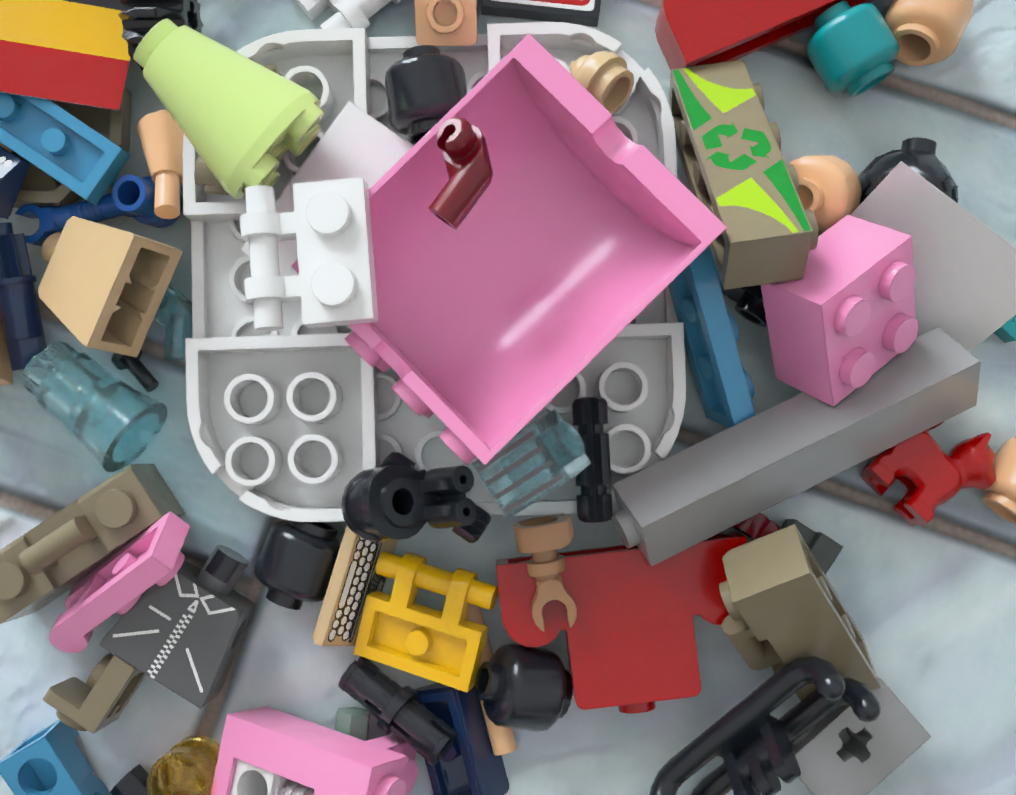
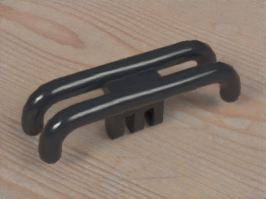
[649,656,881,795]

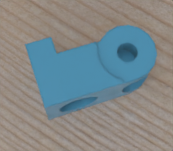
[0,720,111,795]

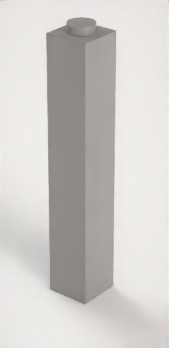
[612,327,981,567]

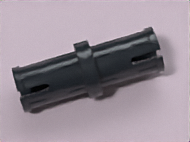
[338,656,459,766]

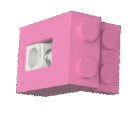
[210,706,418,795]

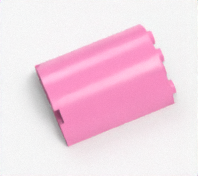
[291,34,727,465]

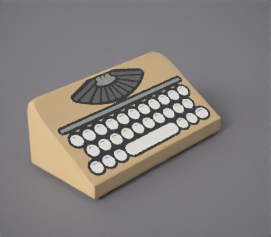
[312,526,398,646]

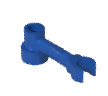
[15,174,183,246]

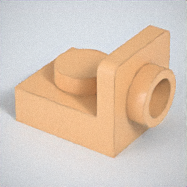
[414,0,478,46]

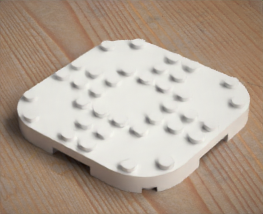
[182,22,686,522]

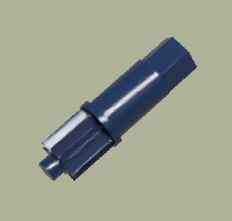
[0,222,50,371]

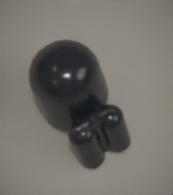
[341,465,477,542]

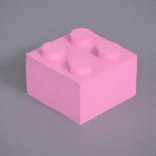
[761,215,918,407]

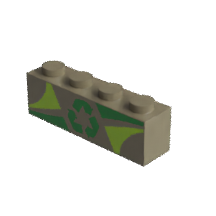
[669,59,818,290]

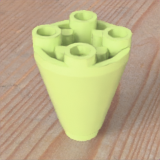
[133,18,324,199]

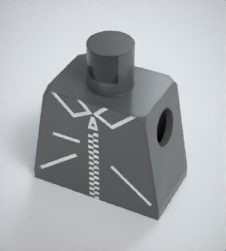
[99,544,255,709]

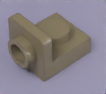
[43,653,146,734]

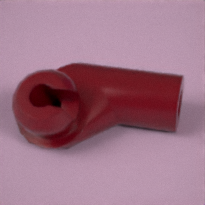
[428,117,493,230]

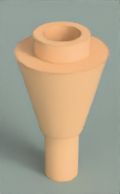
[137,110,184,219]

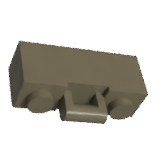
[0,464,185,624]
[719,524,881,701]

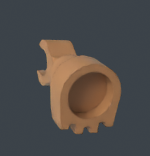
[514,513,577,632]

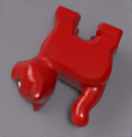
[860,421,996,527]

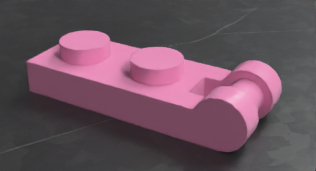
[49,511,190,653]

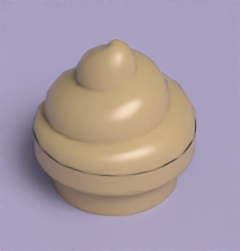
[570,51,634,115]

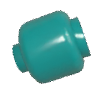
[806,0,900,98]

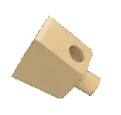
[38,216,183,357]

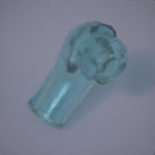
[154,283,193,362]

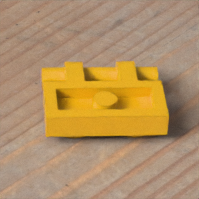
[353,551,499,693]

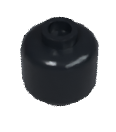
[385,45,467,144]
[254,520,341,610]
[475,643,573,732]

